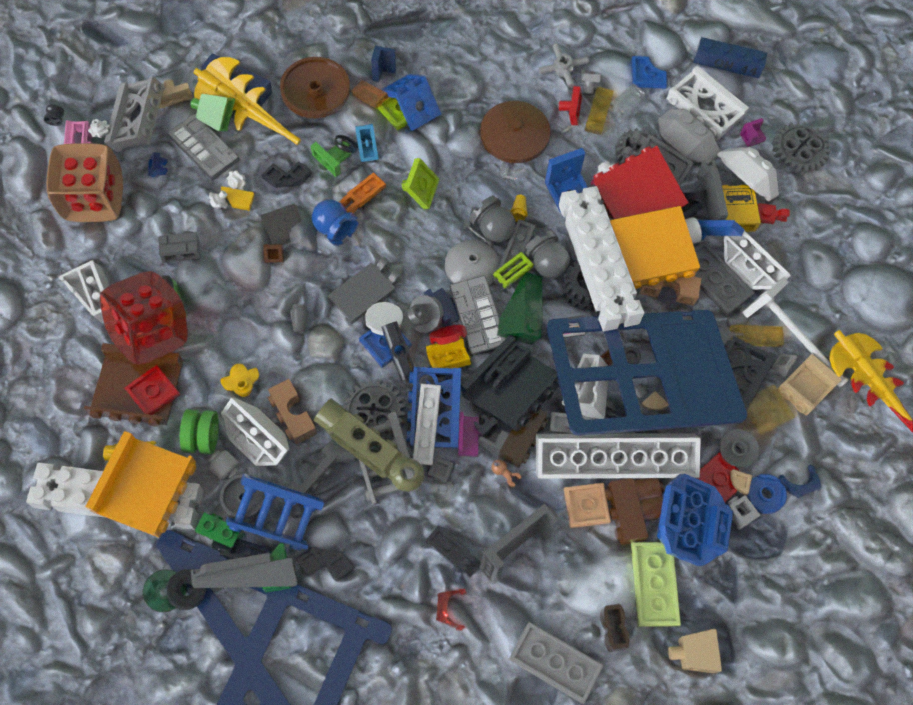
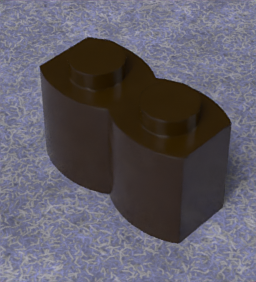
[600,604,630,652]

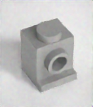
[727,495,760,530]

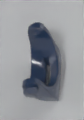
[778,464,821,498]

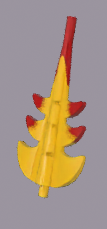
[829,330,913,433]

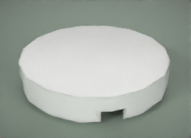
[365,302,403,335]

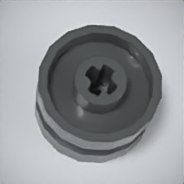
[220,474,265,524]

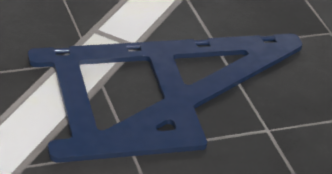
[156,530,392,705]

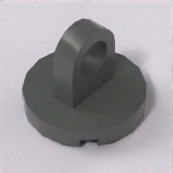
[407,295,444,333]

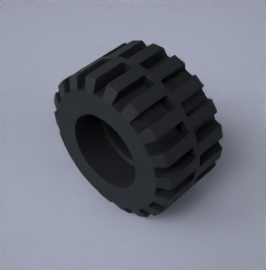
[563,261,595,311]

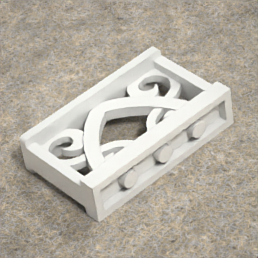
[667,66,749,141]

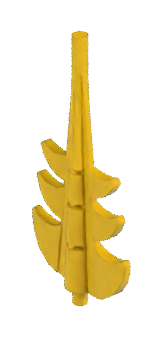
[193,57,301,145]

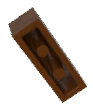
[605,478,648,545]

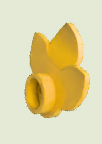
[220,363,259,397]

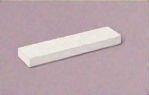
[413,384,441,465]

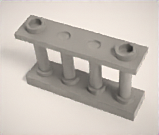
[353,412,420,505]

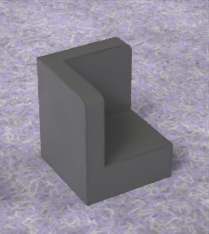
[478,430,509,456]

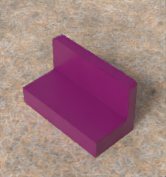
[458,412,479,457]

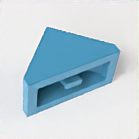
[355,124,378,162]

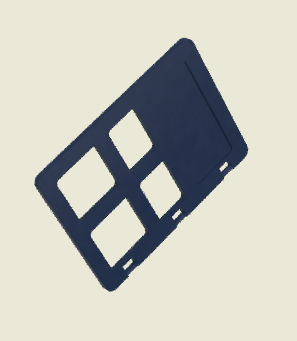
[547,310,747,436]

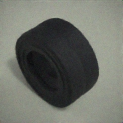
[167,569,206,610]

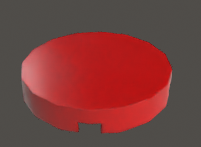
[429,325,467,345]

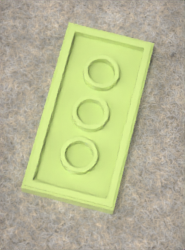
[631,542,681,627]

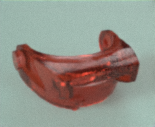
[436,589,467,631]

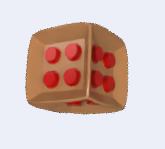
[46,143,123,222]

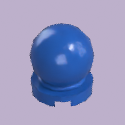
[312,199,359,246]

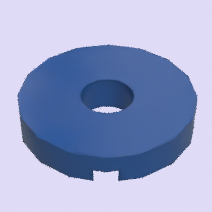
[746,474,787,514]

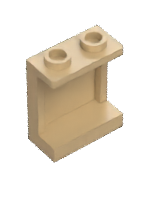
[777,354,842,416]

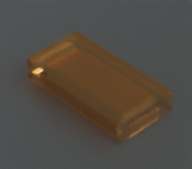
[351,80,388,108]

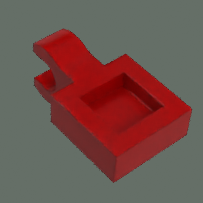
[757,203,790,224]

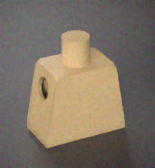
[668,629,722,673]

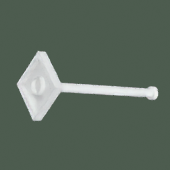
[742,277,849,387]

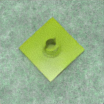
[402,158,440,209]

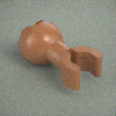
[491,459,522,487]

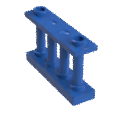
[226,473,324,551]

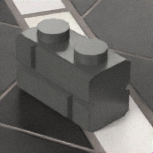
[158,231,201,263]

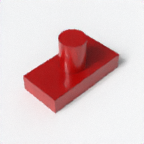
[559,86,583,125]

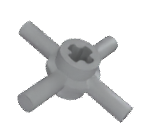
[538,43,589,88]

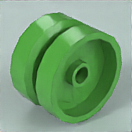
[180,409,219,455]

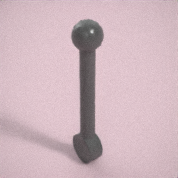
[463,221,493,247]

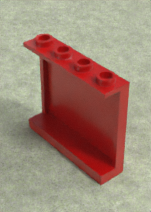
[590,146,688,220]

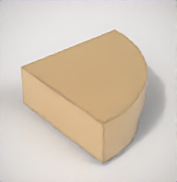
[641,391,668,411]
[731,470,752,496]

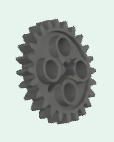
[772,121,831,174]
[342,379,406,441]

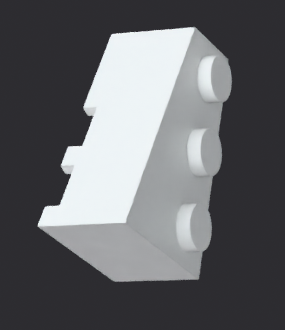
[58,260,117,324]
[562,354,609,419]

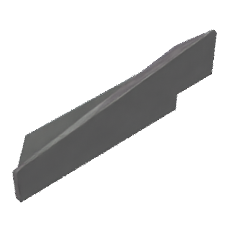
[191,553,297,588]

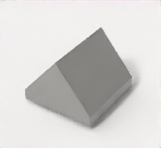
[772,354,797,378]

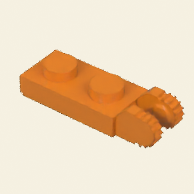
[339,173,386,213]

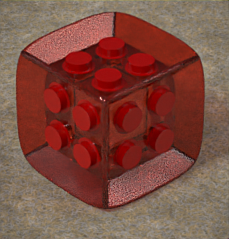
[100,271,188,365]

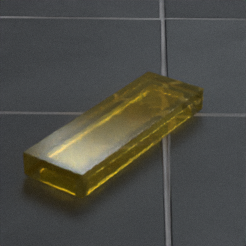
[584,86,614,135]

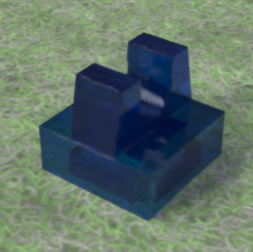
[148,151,168,177]

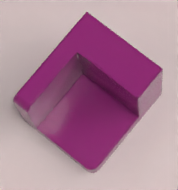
[740,118,766,147]

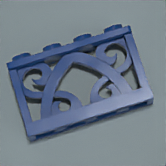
[407,367,461,449]

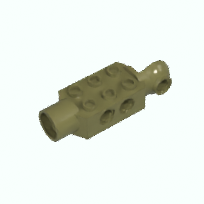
[314,398,425,492]

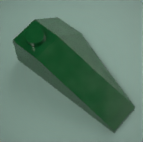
[497,272,543,345]

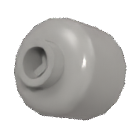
[208,450,238,480]

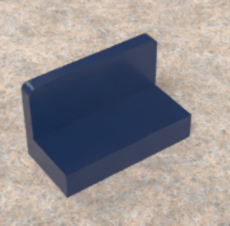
[371,46,396,82]
[424,288,459,327]

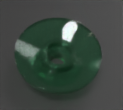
[143,569,186,612]

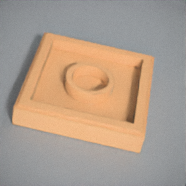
[563,483,611,528]

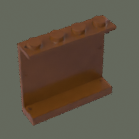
[84,343,183,427]

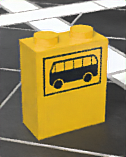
[722,184,761,232]

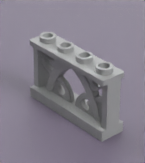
[104,76,164,152]

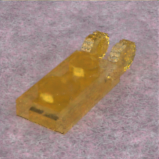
[730,325,784,347]

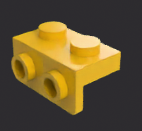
[426,336,471,369]

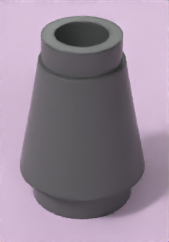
[290,305,309,334]

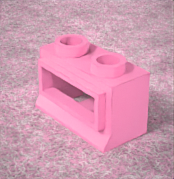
[64,120,93,144]

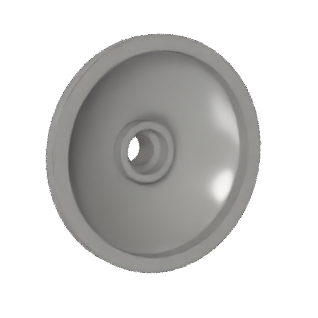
[445,240,500,286]

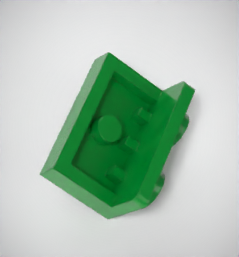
[195,513,245,548]

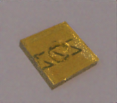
[747,385,795,435]

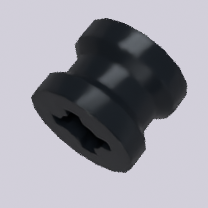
[44,104,64,126]

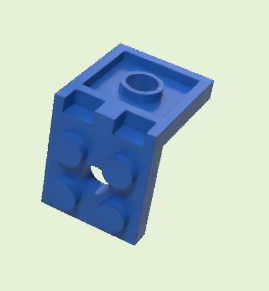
[381,74,441,130]
[545,148,588,217]

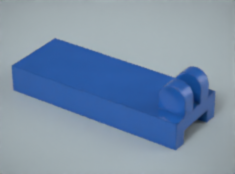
[697,220,744,240]

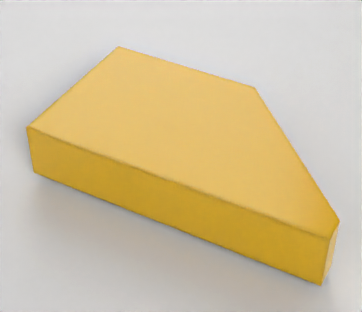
[221,186,255,211]

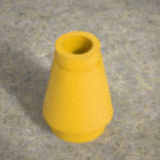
[510,195,528,222]

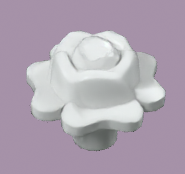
[88,119,110,138]
[597,161,615,173]
[227,170,246,190]
[209,190,228,209]

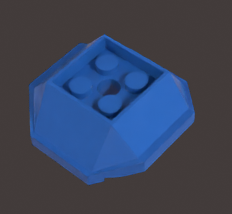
[657,473,733,566]

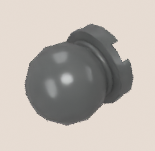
[469,195,515,242]
[524,230,570,278]

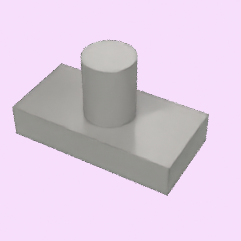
[581,70,601,93]

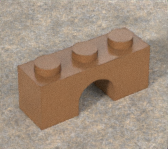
[639,276,702,306]
[267,379,317,445]

